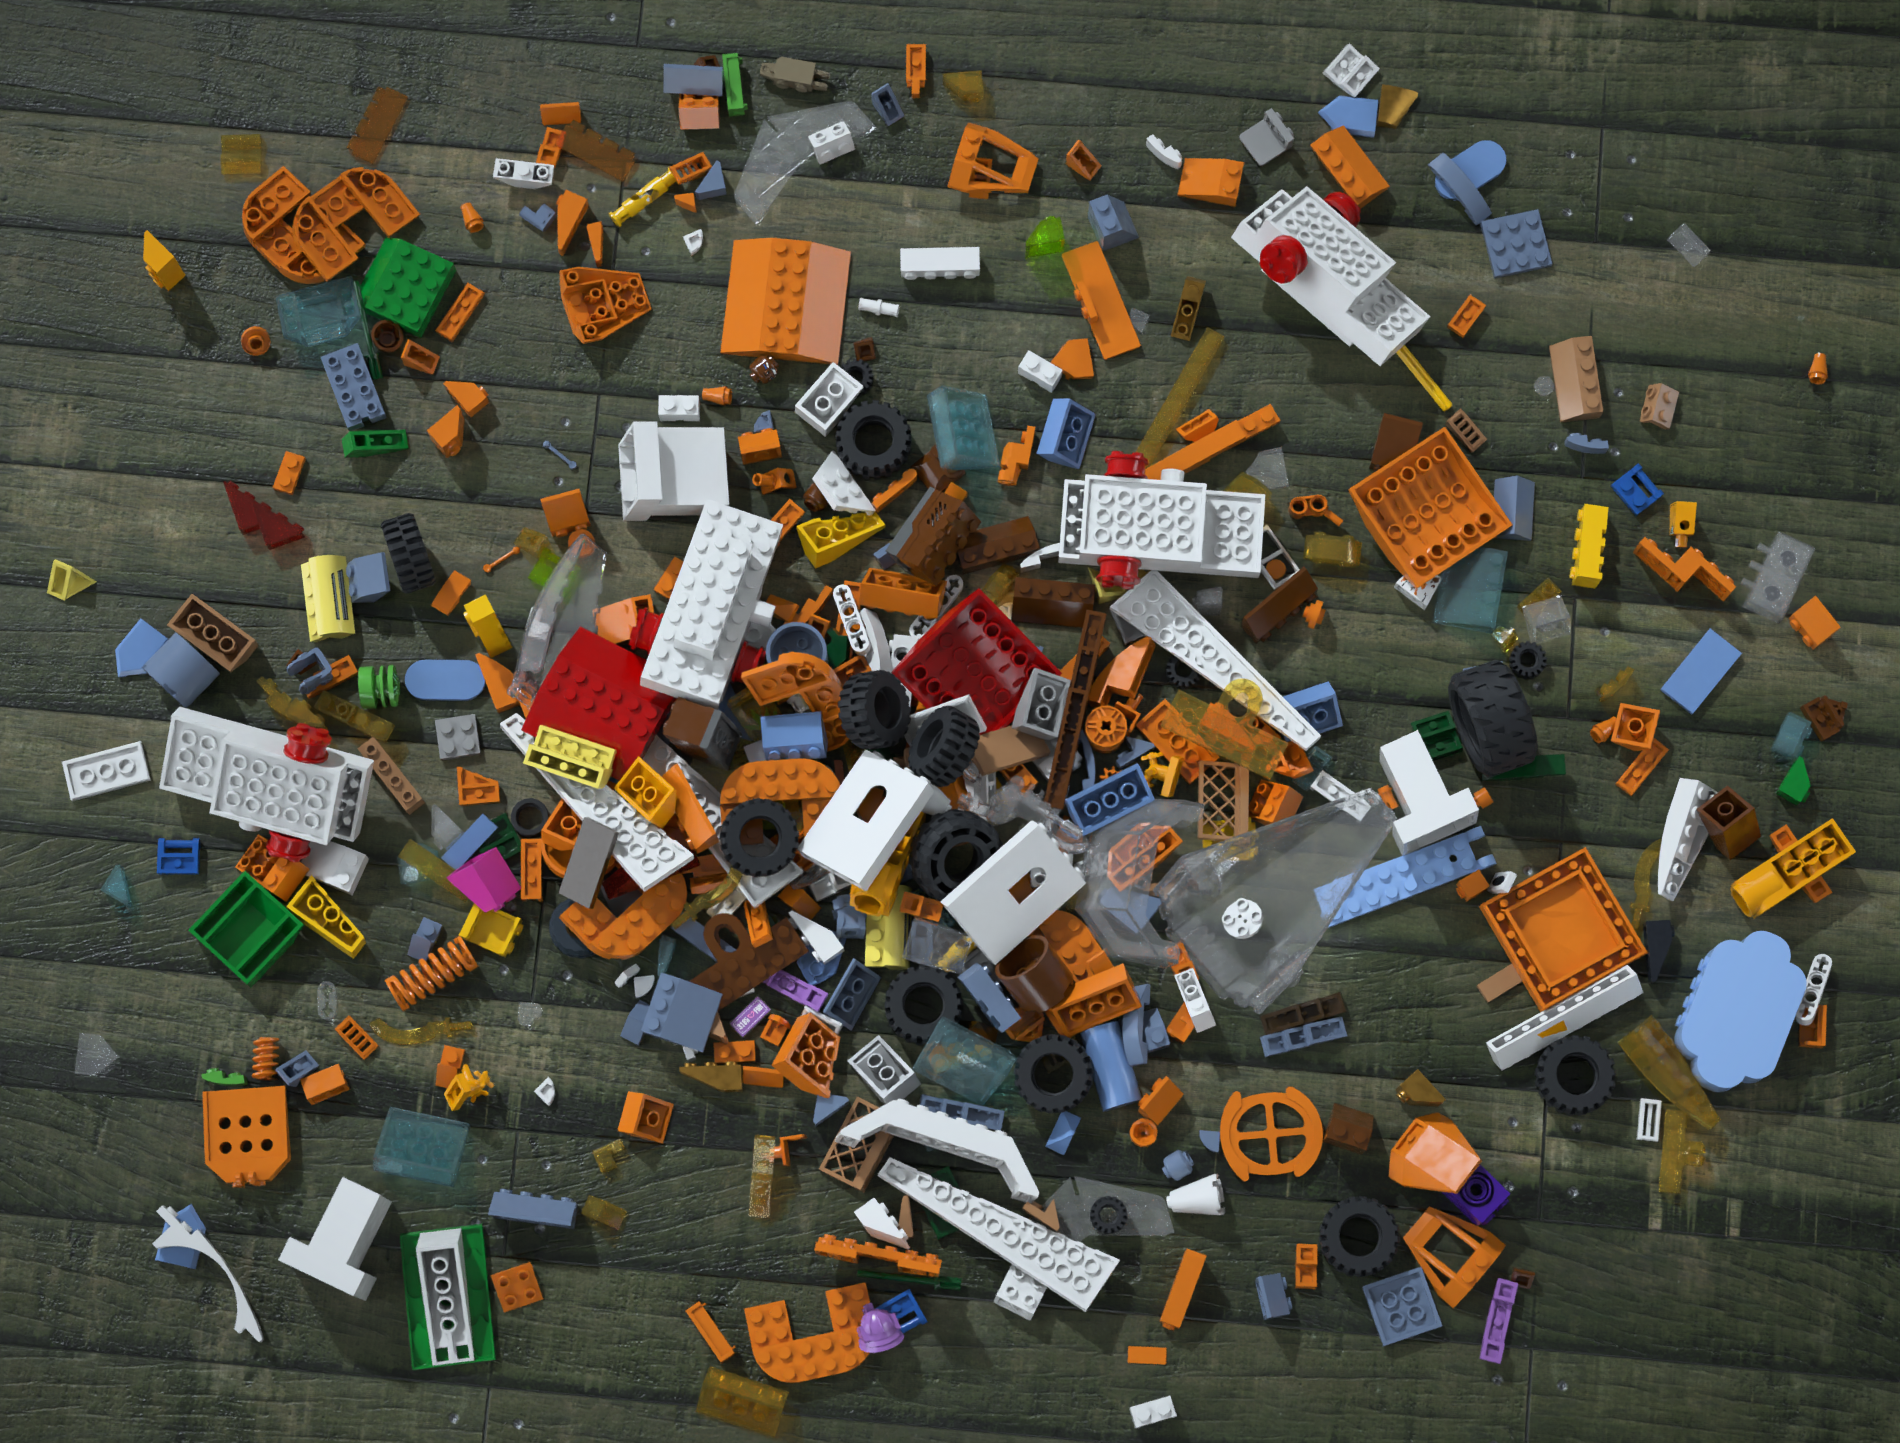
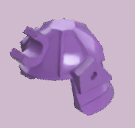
[856,1303,904,1353]

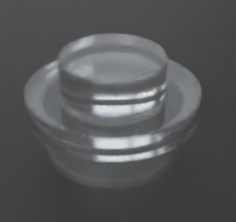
[1534,376,1554,396]

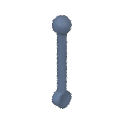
[543,441,577,470]

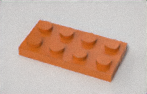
[1135,699,1220,785]

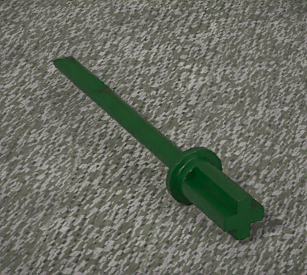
[353,281,383,380]
[857,1270,962,1290]

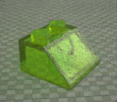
[1025,216,1065,259]

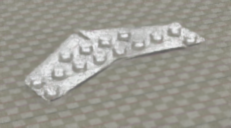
[734,101,875,224]
[1011,1176,1174,1265]

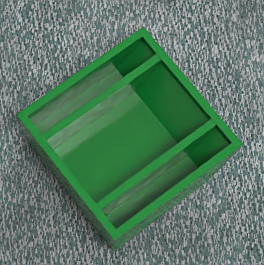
[350,237,456,338]
[188,871,304,988]

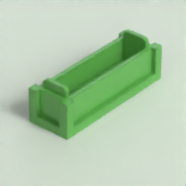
[722,53,748,117]

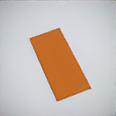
[1128,1346,1167,1365]

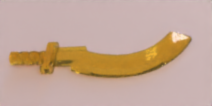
[1629,838,1662,930]
[671,865,743,930]
[369,1017,472,1045]

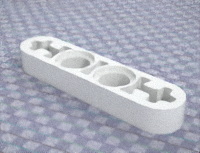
[909,575,963,640]
[833,584,871,656]
[1795,954,1832,1025]

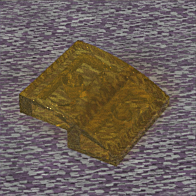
[221,134,262,175]

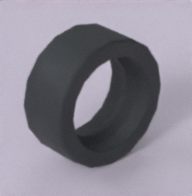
[511,798,550,838]

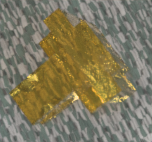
[1491,626,1518,653]

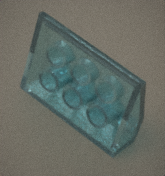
[927,385,1000,470]
[1433,547,1508,634]
[912,1016,1017,1106]
[373,1107,470,1187]

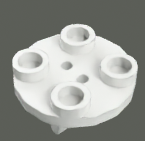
[1222,898,1263,939]

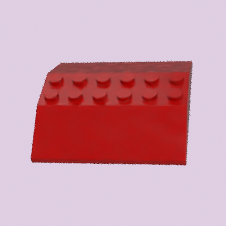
[891,588,1062,735]
[521,626,677,781]

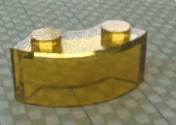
[1303,532,1362,567]

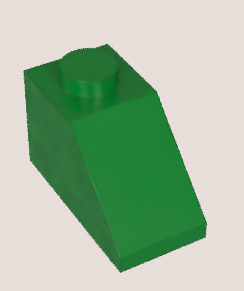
[1775,756,1811,806]

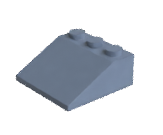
[641,972,723,1053]

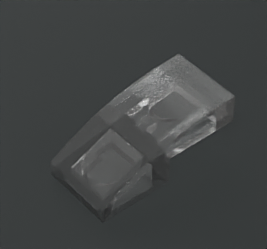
[789,864,830,890]

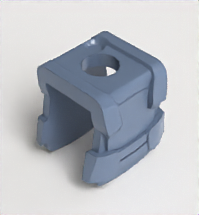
[286,648,333,695]
[832,894,867,939]

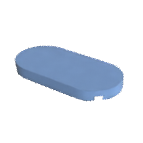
[1435,140,1506,200]
[405,660,486,701]

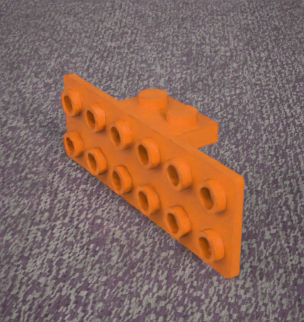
[1062,241,1141,360]

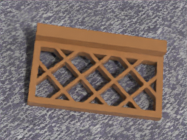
[1198,760,1249,845]
[819,1097,894,1193]

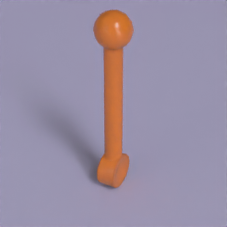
[483,547,520,573]

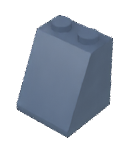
[1088,195,1139,252]

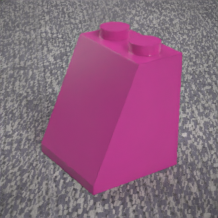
[447,847,521,912]

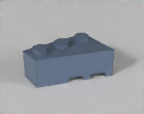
[957,963,1021,1033]

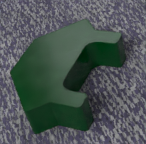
[826,627,851,669]

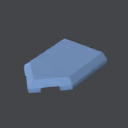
[1318,96,1378,138]
[115,618,168,678]
[797,930,846,986]
[155,1204,206,1269]

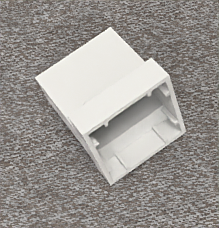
[618,422,729,521]
[1380,730,1479,856]
[278,1177,392,1301]

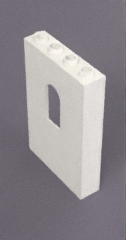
[797,749,935,891]
[941,820,1086,965]

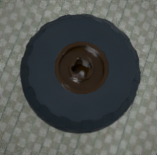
[549,898,595,959]

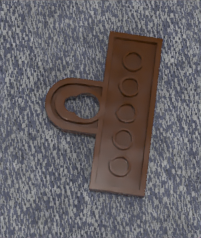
[689,913,809,1011]

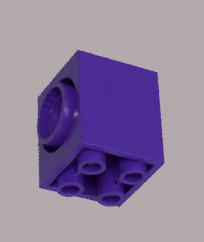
[1442,1164,1510,1226]

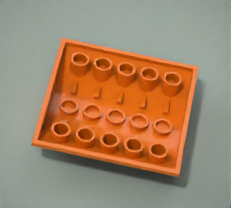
[720,238,851,365]
[1348,427,1512,589]

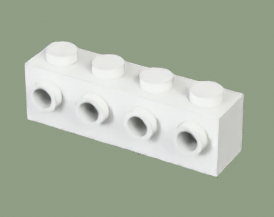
[900,247,980,280]

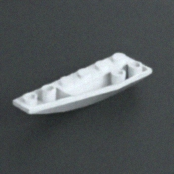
[1658,778,1718,901]

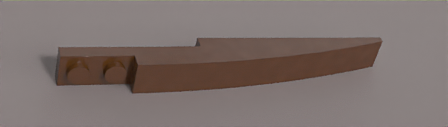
[1043,610,1107,810]

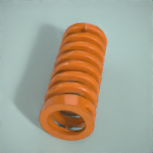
[385,936,479,1011]

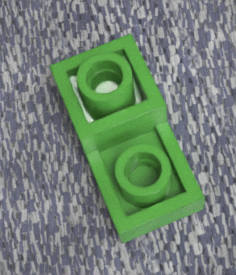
[201,1068,248,1086]

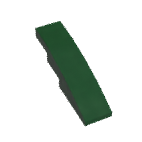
[1481,754,1566,781]

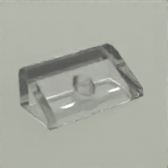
[1667,223,1711,267]

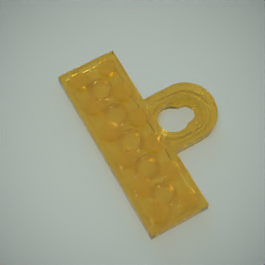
[1160,679,1288,780]

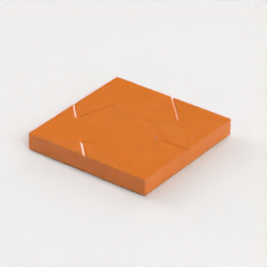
[1479,847,1648,1013]

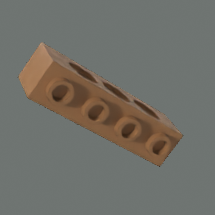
[357,736,425,815]

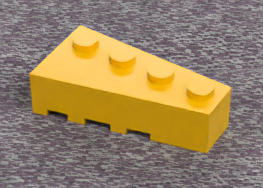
[1569,504,1609,589]
[463,594,512,658]
[286,875,366,959]

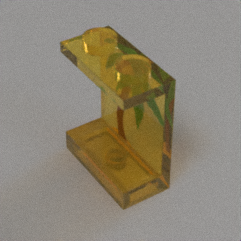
[727,688,783,743]

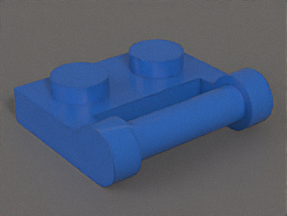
[1611,463,1664,516]
[157,838,201,875]
[875,1289,927,1333]

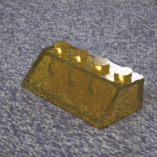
[696,1366,789,1438]

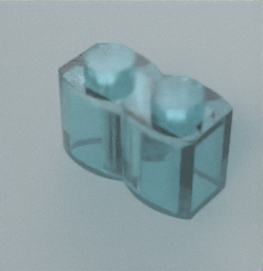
[1770,712,1813,760]

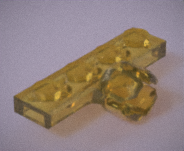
[1659,1110,1705,1194]

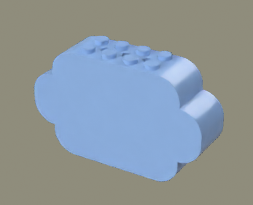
[1674,931,1806,1092]

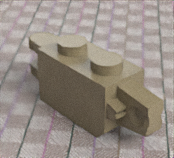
[760,57,830,92]

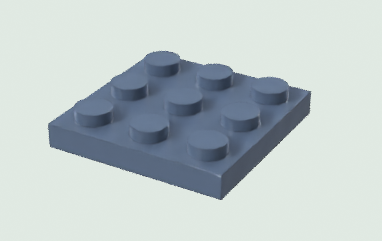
[1480,209,1552,279]
[1362,1267,1442,1346]

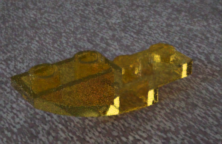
[256,676,328,730]
[314,690,395,743]
[749,1135,776,1218]

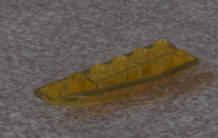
[1618,1015,1720,1130]

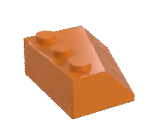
[771,1013,840,1098]

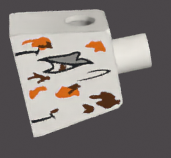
[1394,575,1441,610]

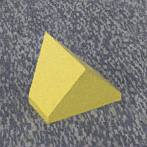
[47,559,97,601]
[1088,567,1127,604]

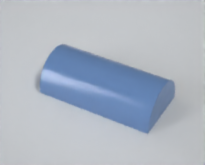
[1065,763,1155,836]
[1080,1021,1142,1112]

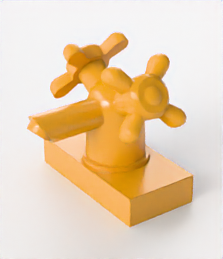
[1141,752,1184,797]
[444,1064,494,1111]

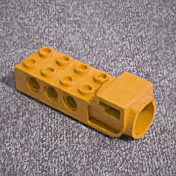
[850,811,926,917]
[1730,818,1856,919]

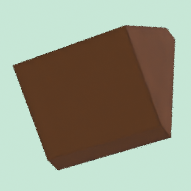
[1510,1267,1535,1289]

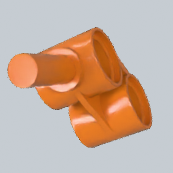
[1288,495,1344,527]

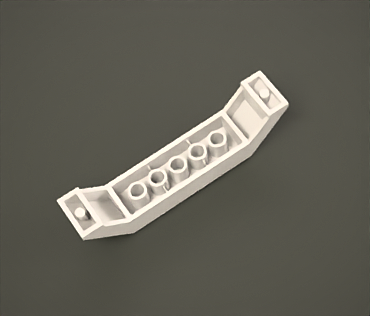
[835,1099,1039,1203]

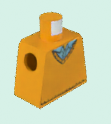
[1669,501,1697,548]

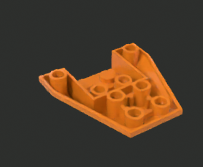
[559,267,651,344]
[1389,1112,1482,1194]

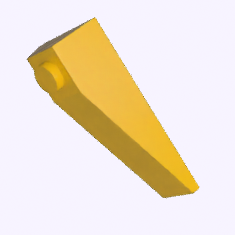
[796,512,885,569]

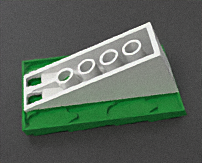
[400,1224,496,1370]

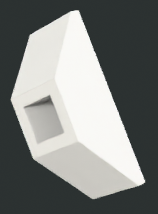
[493,158,554,189]

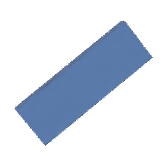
[441,813,498,870]

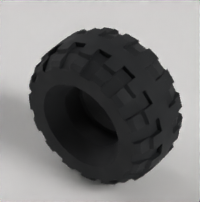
[909,809,1003,902]

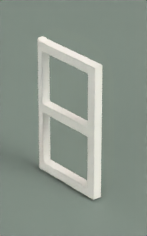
[1261,525,1300,590]

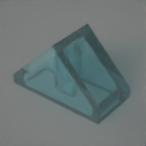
[100,864,132,907]

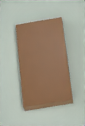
[972,725,1051,776]

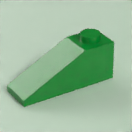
[342,430,408,458]

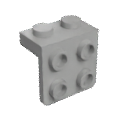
[1239,108,1294,166]

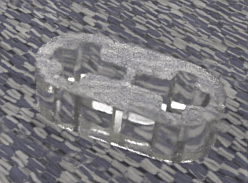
[317,981,338,1021]

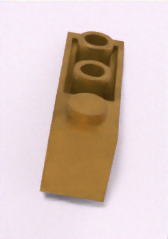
[1171,276,1206,341]
[679,1061,743,1092]

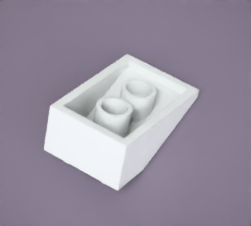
[795,362,864,437]
[301,841,369,896]

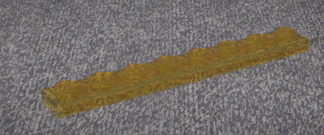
[1136,327,1225,469]

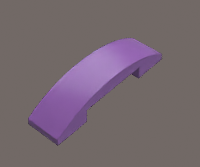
[762,970,829,1012]
[1480,1278,1518,1364]

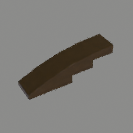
[1260,992,1347,1035]

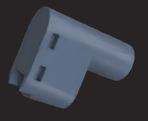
[519,204,557,232]

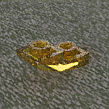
[1517,577,1562,621]
[1599,666,1634,702]

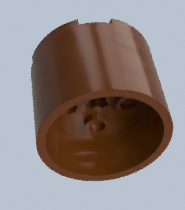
[995,935,1073,1013]

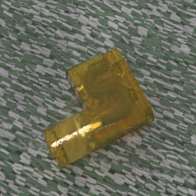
[592,1138,625,1173]

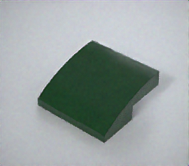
[1411,711,1463,761]
[478,813,521,860]

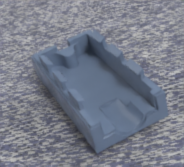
[321,343,387,431]

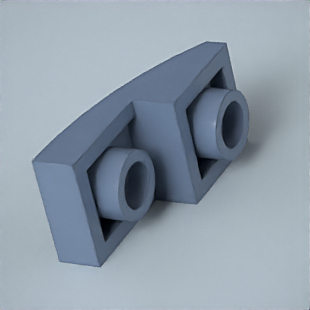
[1564,433,1609,454]

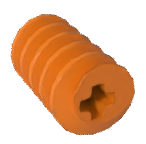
[252,1037,280,1080]

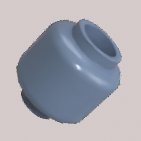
[1162,1150,1194,1181]

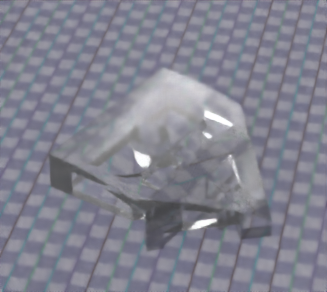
[1245,447,1289,490]
[74,1033,119,1076]

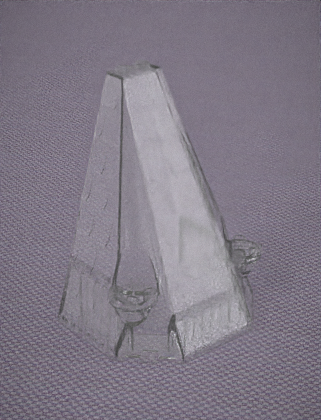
[1153,788,1398,1014]

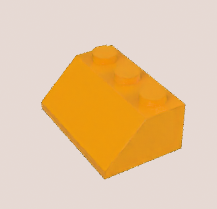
[143,230,186,291]
[614,756,677,829]

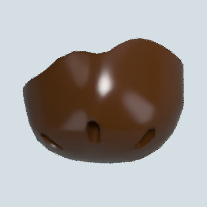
[371,320,403,353]

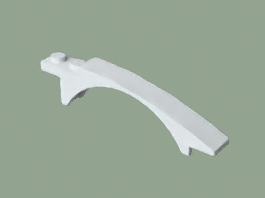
[153,1205,264,1342]

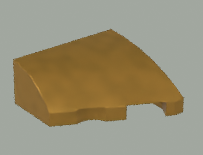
[1377,84,1418,129]

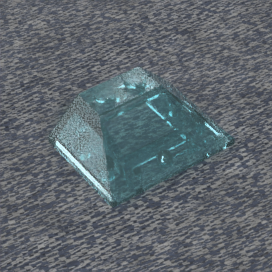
[275,276,361,347]

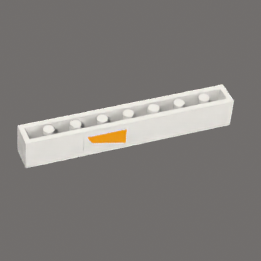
[1486,965,1643,1070]

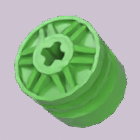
[358,665,400,709]

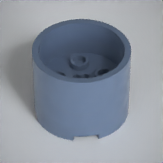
[766,622,828,664]
[142,632,220,708]

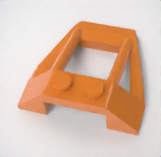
[948,123,1038,193]
[1403,1207,1506,1308]

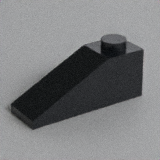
[1642,920,1675,985]

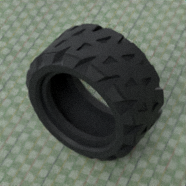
[1448,660,1538,777]

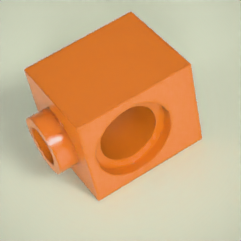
[1456,869,1490,902]

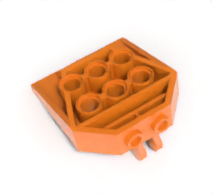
[203,1086,291,1188]

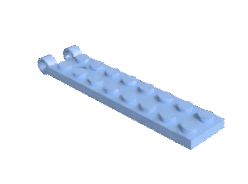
[1313,826,1497,928]

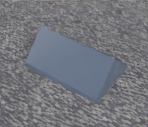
[664,64,725,96]
[1494,476,1535,541]
[823,959,881,1030]

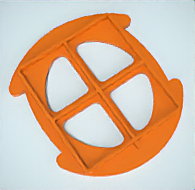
[1220,1087,1323,1182]

